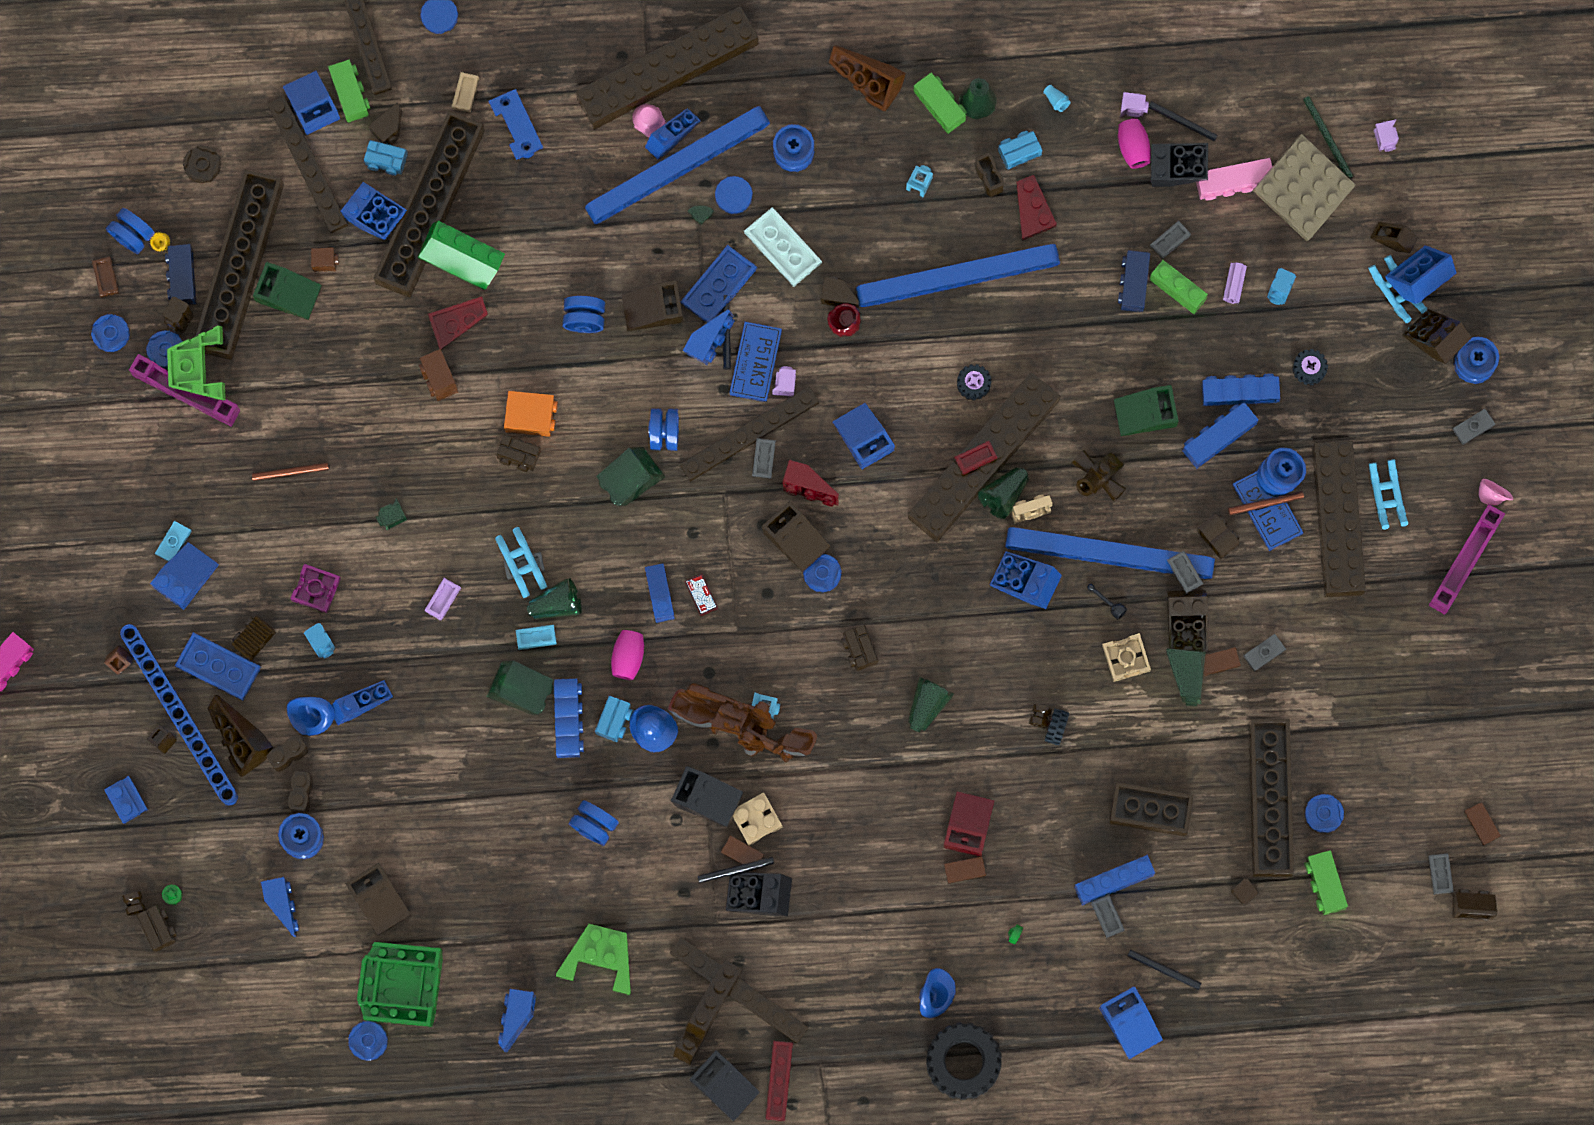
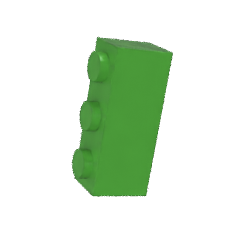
[328,60,370,123]
[913,73,966,134]
[1150,260,1208,314]
[1304,850,1348,915]

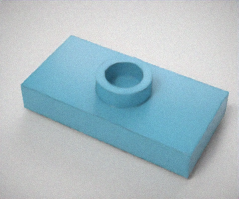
[155,521,192,562]
[516,625,557,650]

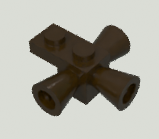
[1071,450,1126,502]

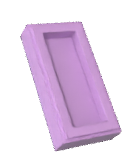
[425,578,461,621]

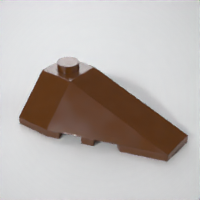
[829,45,906,112]

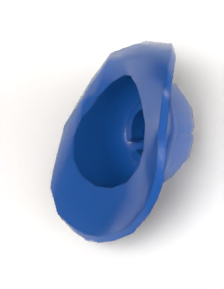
[287,697,335,736]
[630,705,678,752]
[919,968,955,1018]

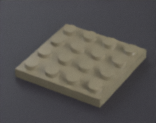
[1252,134,1356,241]

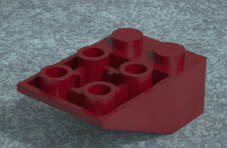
[783,460,839,507]
[943,792,995,857]

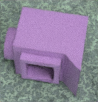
[1120,92,1149,118]
[1374,120,1399,152]
[772,366,796,397]

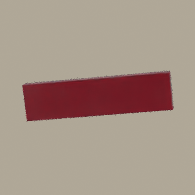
[766,1041,793,1122]

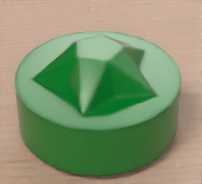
[162,885,182,905]
[1008,924,1024,944]

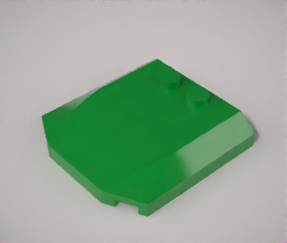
[357,942,443,1027]

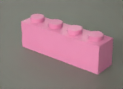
[1196,158,1272,200]

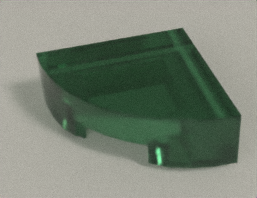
[688,205,714,225]

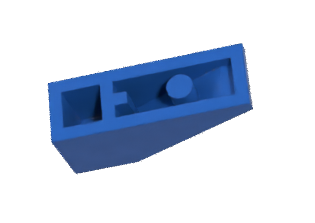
[645,563,675,623]

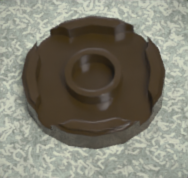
[183,146,221,183]

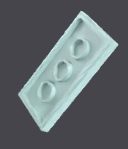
[744,207,822,287]

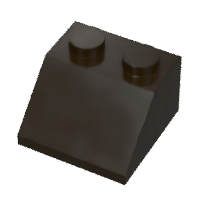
[1452,889,1497,921]

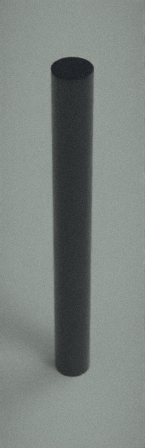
[1148,101,1218,142]
[722,295,731,370]
[698,857,775,883]
[1127,949,1202,990]

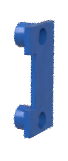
[489,89,543,160]

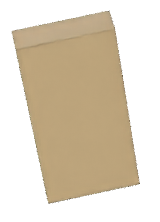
[452,72,479,113]

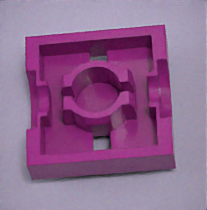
[290,564,341,613]

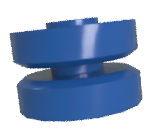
[773,125,814,172]
[106,208,155,254]
[562,296,605,333]
[1454,337,1499,384]
[649,408,679,451]
[1257,448,1306,496]
[568,800,619,846]
[278,813,324,860]

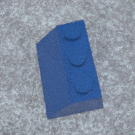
[1385,245,1456,304]

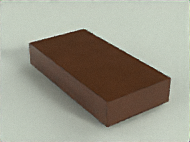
[92,256,119,298]
[1198,647,1241,676]
[1464,802,1501,846]
[721,835,764,872]
[944,857,986,884]

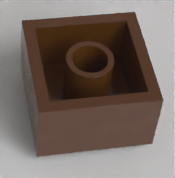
[419,349,458,401]

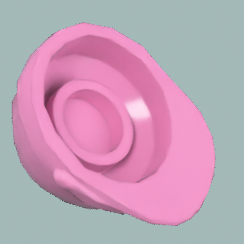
[633,104,666,137]
[1479,478,1513,506]

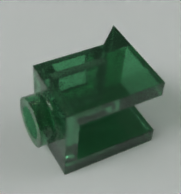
[376,498,407,530]

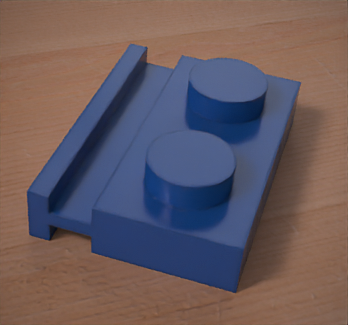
[104,776,148,824]

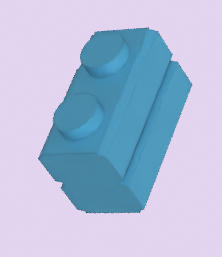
[998,131,1042,170]
[364,140,408,176]
[1267,268,1296,305]
[304,623,335,658]
[595,696,633,742]

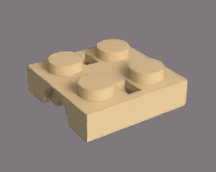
[1012,494,1052,524]
[1102,633,1151,682]
[733,792,783,846]

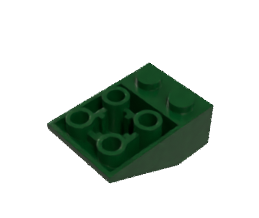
[253,262,322,320]
[1114,385,1178,436]

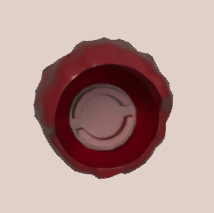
[827,303,861,337]

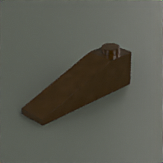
[207,695,273,777]

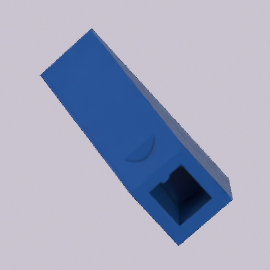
[645,108,701,159]
[332,680,393,725]
[261,877,299,937]

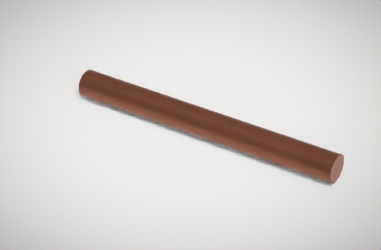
[252,462,329,481]
[1228,491,1304,515]

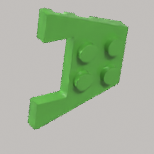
[167,326,226,400]
[556,924,631,995]

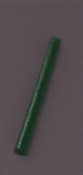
[1303,96,1354,179]

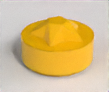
[150,232,170,251]

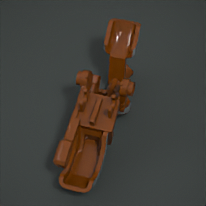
[669,683,817,763]

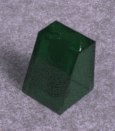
[596,447,666,506]
[1166,648,1206,707]
[486,661,553,715]

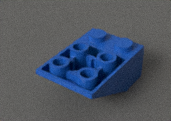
[283,71,340,135]
[341,182,407,240]
[683,309,735,365]
[832,403,895,470]
[990,551,1062,609]
[1099,986,1163,1059]
[498,989,536,1052]

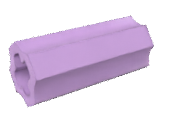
[1223,262,1247,304]

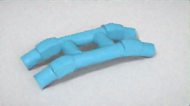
[1368,255,1427,323]
[1369,459,1408,529]
[495,527,548,598]

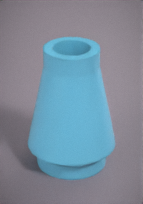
[1043,85,1070,112]

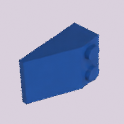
[150,542,219,610]

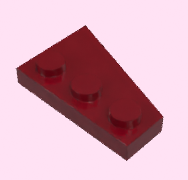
[1016,175,1057,241]
[428,296,488,350]

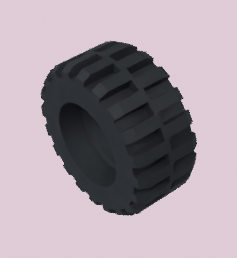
[926,1022,1002,1100]

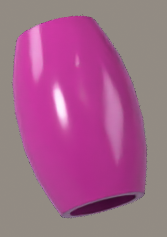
[1118,119,1151,169]
[611,630,644,680]

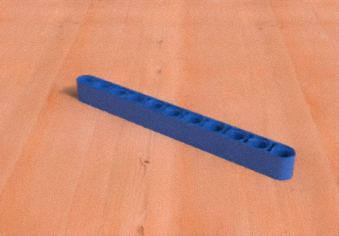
[585,106,770,224]
[855,244,1060,307]
[1005,527,1215,579]
[120,625,238,805]

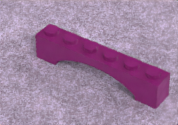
[129,354,240,427]
[1429,504,1505,615]

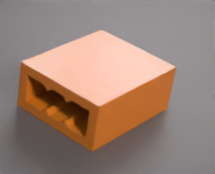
[504,391,558,437]

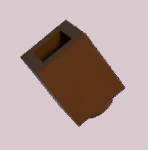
[311,248,339,272]

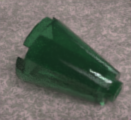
[959,78,997,119]
[978,467,1029,519]
[527,578,582,619]
[908,677,954,733]

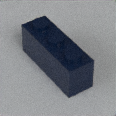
[165,244,197,304]
[1118,250,1150,312]

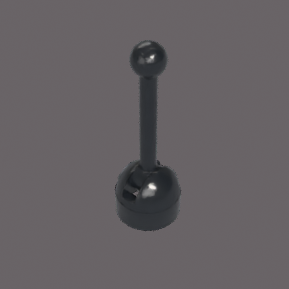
[1087,584,1128,620]

